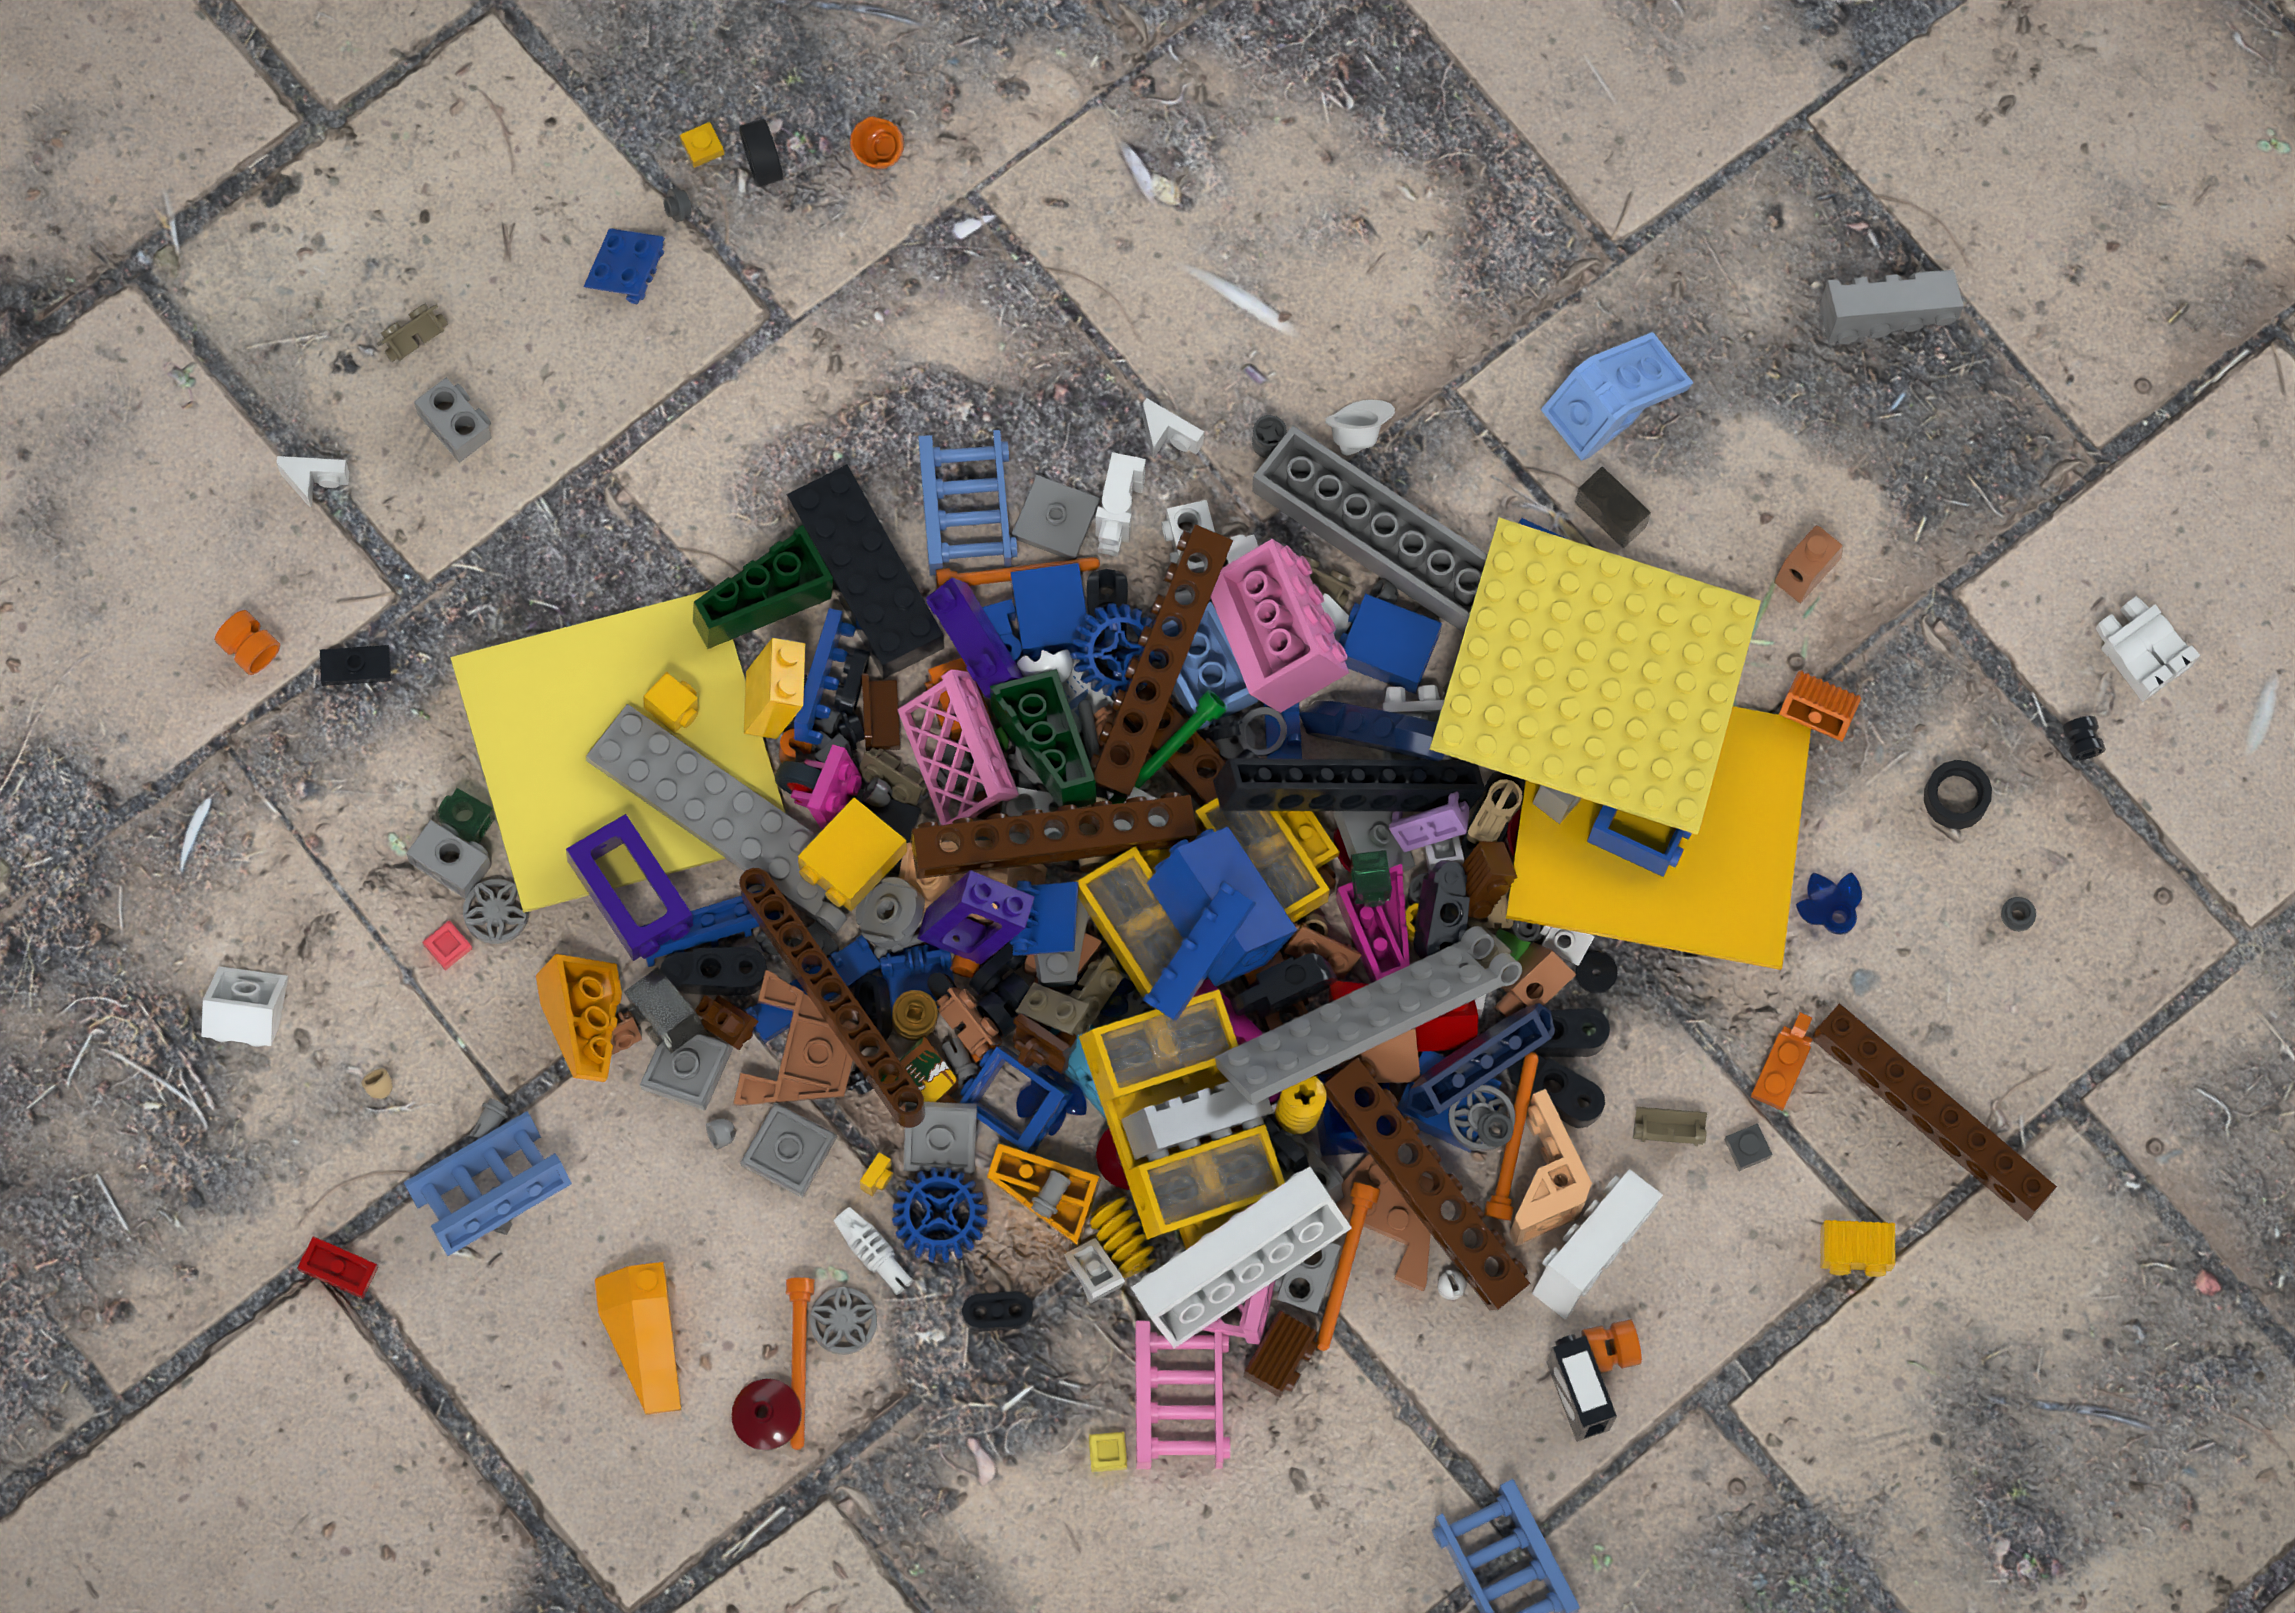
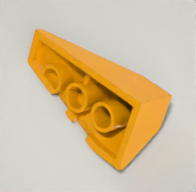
[535,954,622,1082]
[595,1262,681,1415]

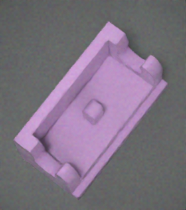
[1389,791,1469,853]

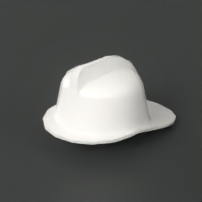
[1325,400,1395,456]

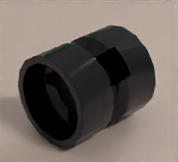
[976,972,1030,1038]

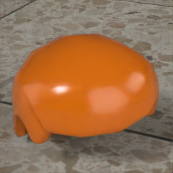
[850,116,904,169]

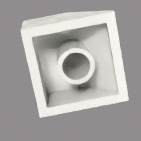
[201,966,288,1047]

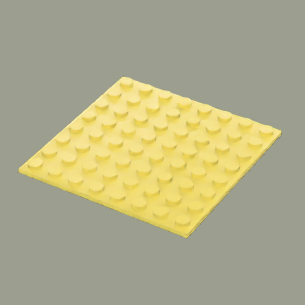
[1430,518,1761,835]
[450,590,785,913]

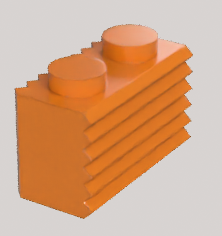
[1779,670,1861,742]

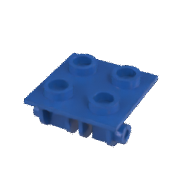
[584,228,665,304]
[1010,881,1078,956]
[880,944,954,1016]

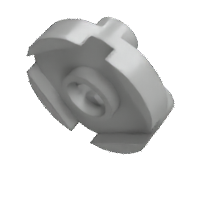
[856,877,925,948]

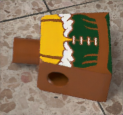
[881,1036,958,1111]

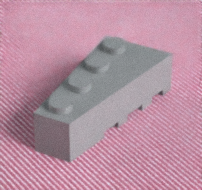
[1819,270,1964,344]
[1121,1081,1273,1162]

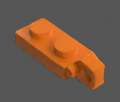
[1751,1012,1813,1111]

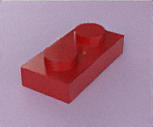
[297,1236,379,1299]

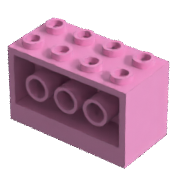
[1211,539,1349,713]

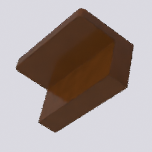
[862,673,900,751]

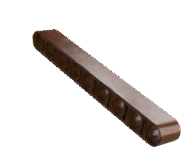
[739,868,925,1128]

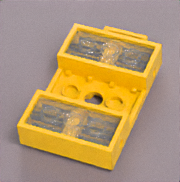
[1076,798,1339,1008]
[1079,989,1285,1250]

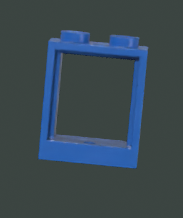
[1587,805,1692,877]
[960,1046,1073,1153]

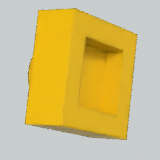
[680,122,725,168]
[860,1152,893,1197]

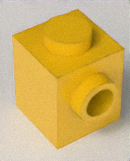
[643,672,698,734]

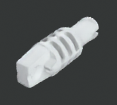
[834,1207,914,1295]

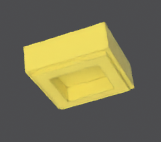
[1089,1432,1127,1472]

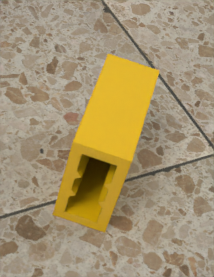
[744,638,805,739]
[798,797,907,911]

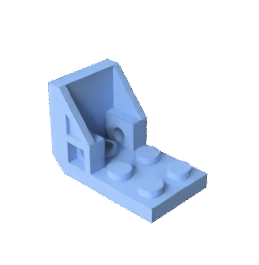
[1541,332,1693,461]

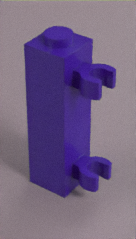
[926,578,1024,699]

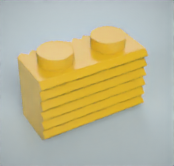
[1820,1220,1895,1277]

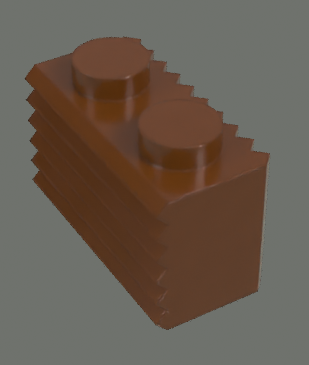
[1462,841,1518,919]
[1243,1311,1319,1398]

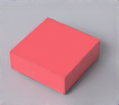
[422,920,472,971]

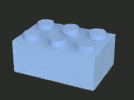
[1154,602,1258,732]

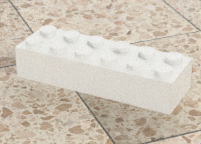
[1131,1166,1352,1349]

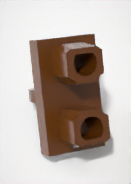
[694,995,759,1051]
[1013,1013,1077,1074]

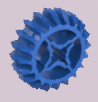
[1070,603,1162,696]
[892,1167,988,1263]

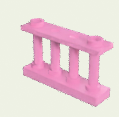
[1135,1321,1230,1469]

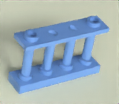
[918,430,1018,576]
[404,1111,572,1256]
[1432,1479,1580,1613]

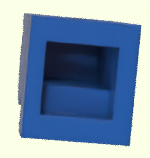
[982,599,1022,666]

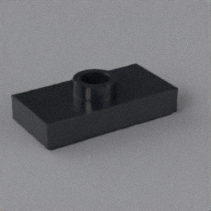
[320,645,391,686]

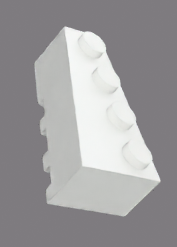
[1532,1169,1663,1320]

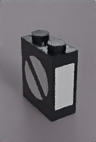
[1546,1334,1617,1442]

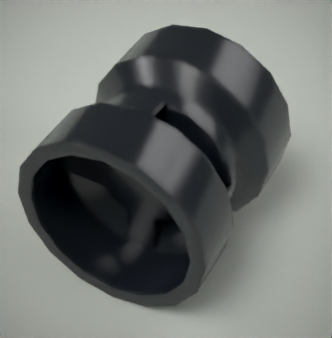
[2063,716,2106,761]

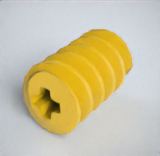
[1275,1076,1326,1135]
[1090,1197,1156,1278]

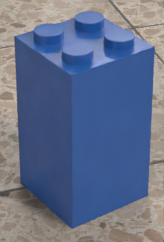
[1147,826,1297,987]

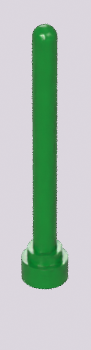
[1109,690,1228,804]

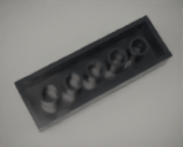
[786,464,944,679]

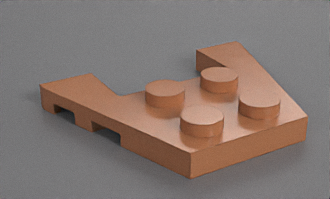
[733,970,857,1106]
[1336,1154,1434,1292]

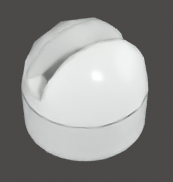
[1437,1270,1466,1300]

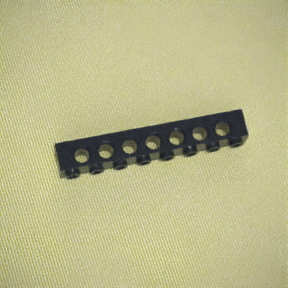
[1213,758,1486,812]

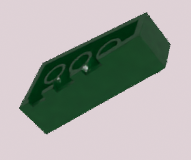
[693,524,833,649]
[990,669,1096,808]

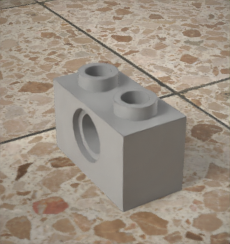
[406,820,491,899]

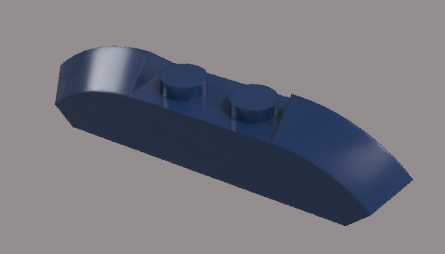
[1299,700,1445,761]
[1407,1003,1555,1118]

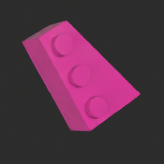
[1335,864,1410,983]

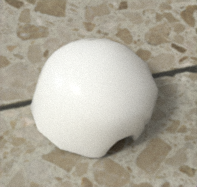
[1017,649,1074,683]

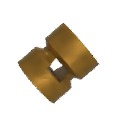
[892,990,938,1041]

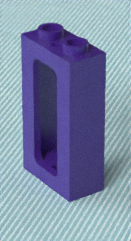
[566,814,693,961]
[917,870,1034,965]

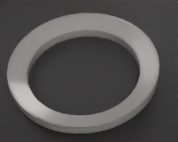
[1238,707,1287,756]

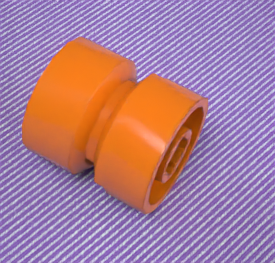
[214,610,281,675]
[1581,1319,1642,1373]

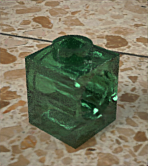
[438,788,495,844]
[1350,850,1392,907]

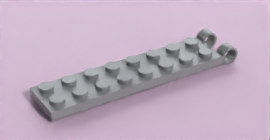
[586,704,847,933]
[1215,926,1522,1105]

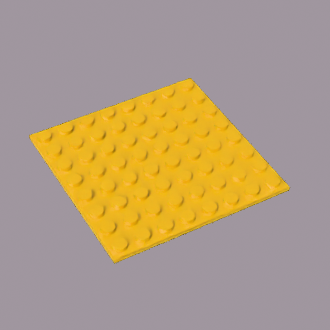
[1505,706,1811,970]

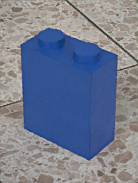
[1011,563,1088,662]
[1339,594,1442,694]
[1397,1051,1502,1153]

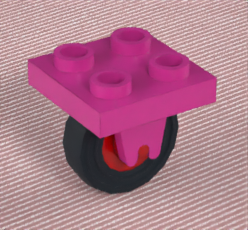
[775,745,862,830]

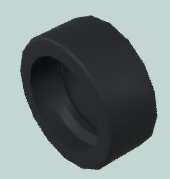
[739,119,783,187]
[1923,760,1992,830]

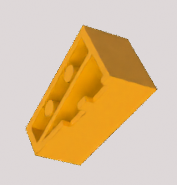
[987,1143,1101,1247]

